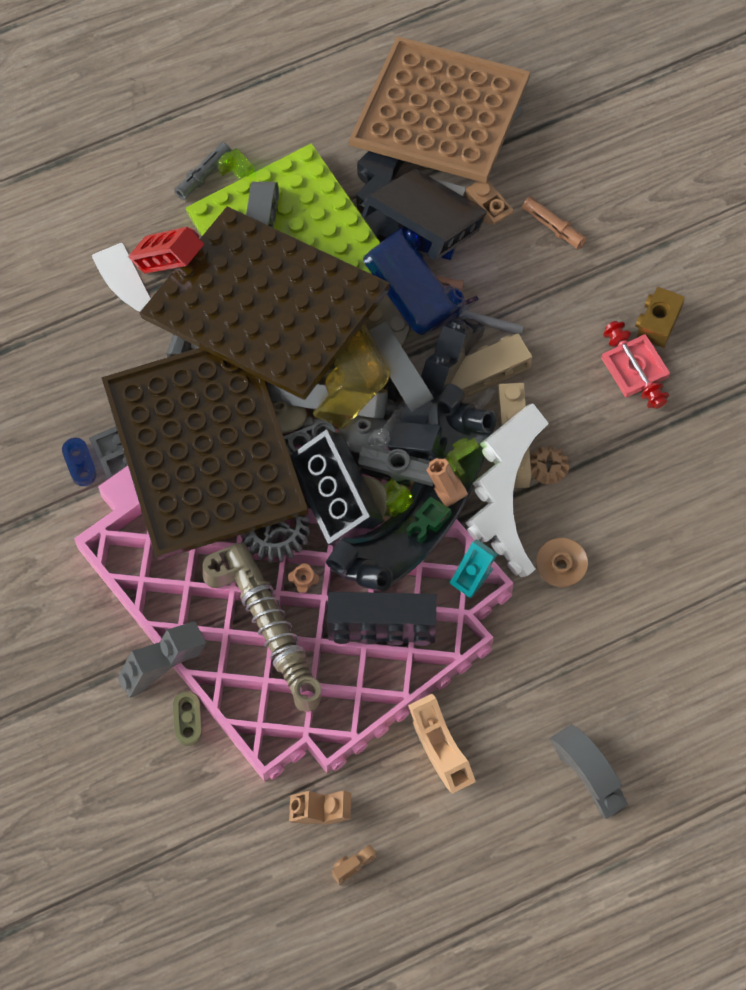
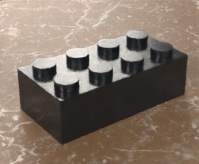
[290,429,384,546]
[327,592,437,646]

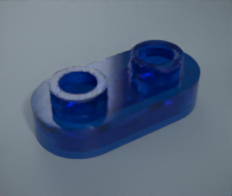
[62,438,97,486]

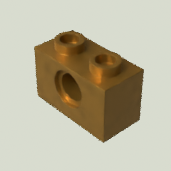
[635,286,685,348]

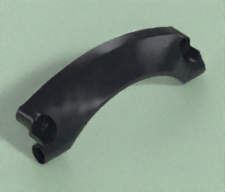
[326,383,497,591]

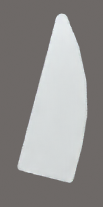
[92,243,150,312]

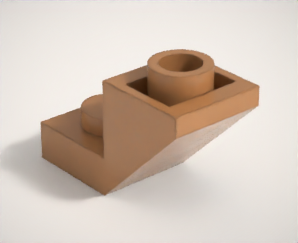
[289,791,351,824]

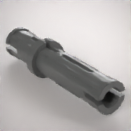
[174,142,232,200]

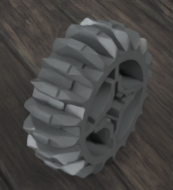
[241,514,310,563]

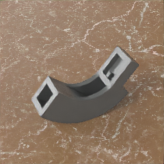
[550,724,628,819]

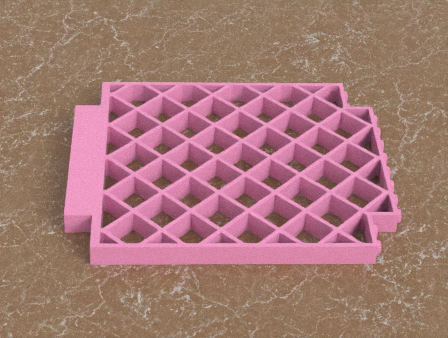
[74,407,514,782]

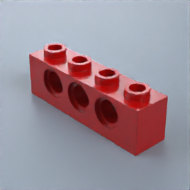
[128,227,204,274]

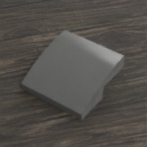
[89,426,128,479]

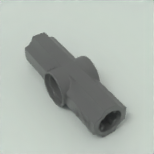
[358,445,434,486]

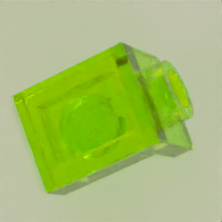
[218,148,255,179]

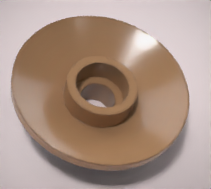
[536,538,588,587]

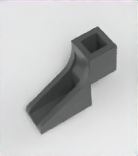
[119,621,206,698]

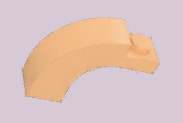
[408,694,476,794]

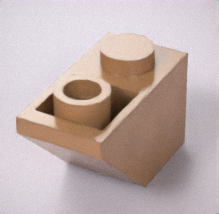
[465,180,514,225]

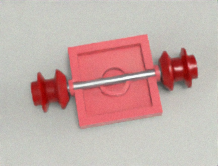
[601,321,670,409]

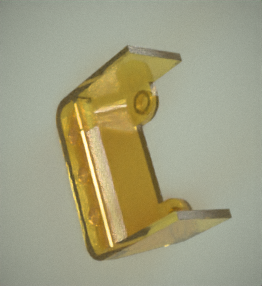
[313,323,390,429]

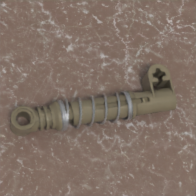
[202,543,321,712]

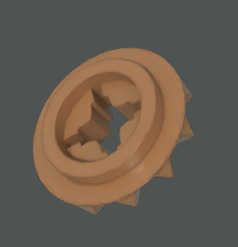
[530,445,569,484]

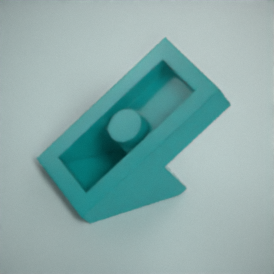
[450,539,498,598]

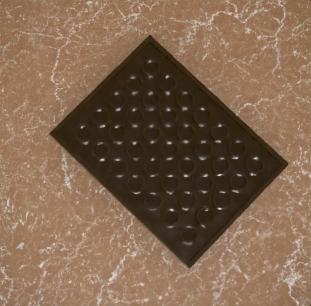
[139,206,391,401]
[101,348,308,561]

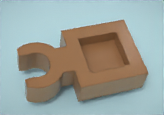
[332,845,377,885]

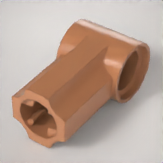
[426,458,468,507]

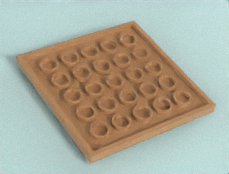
[349,36,530,183]

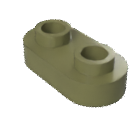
[173,692,202,746]

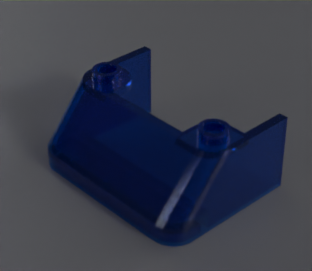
[363,226,479,335]

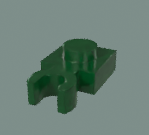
[407,497,452,544]

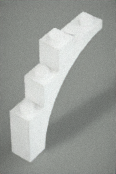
[465,403,549,577]

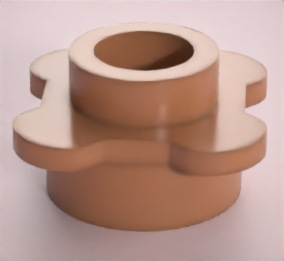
[288,563,319,593]

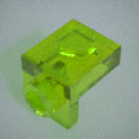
[446,437,479,477]
[384,478,414,517]

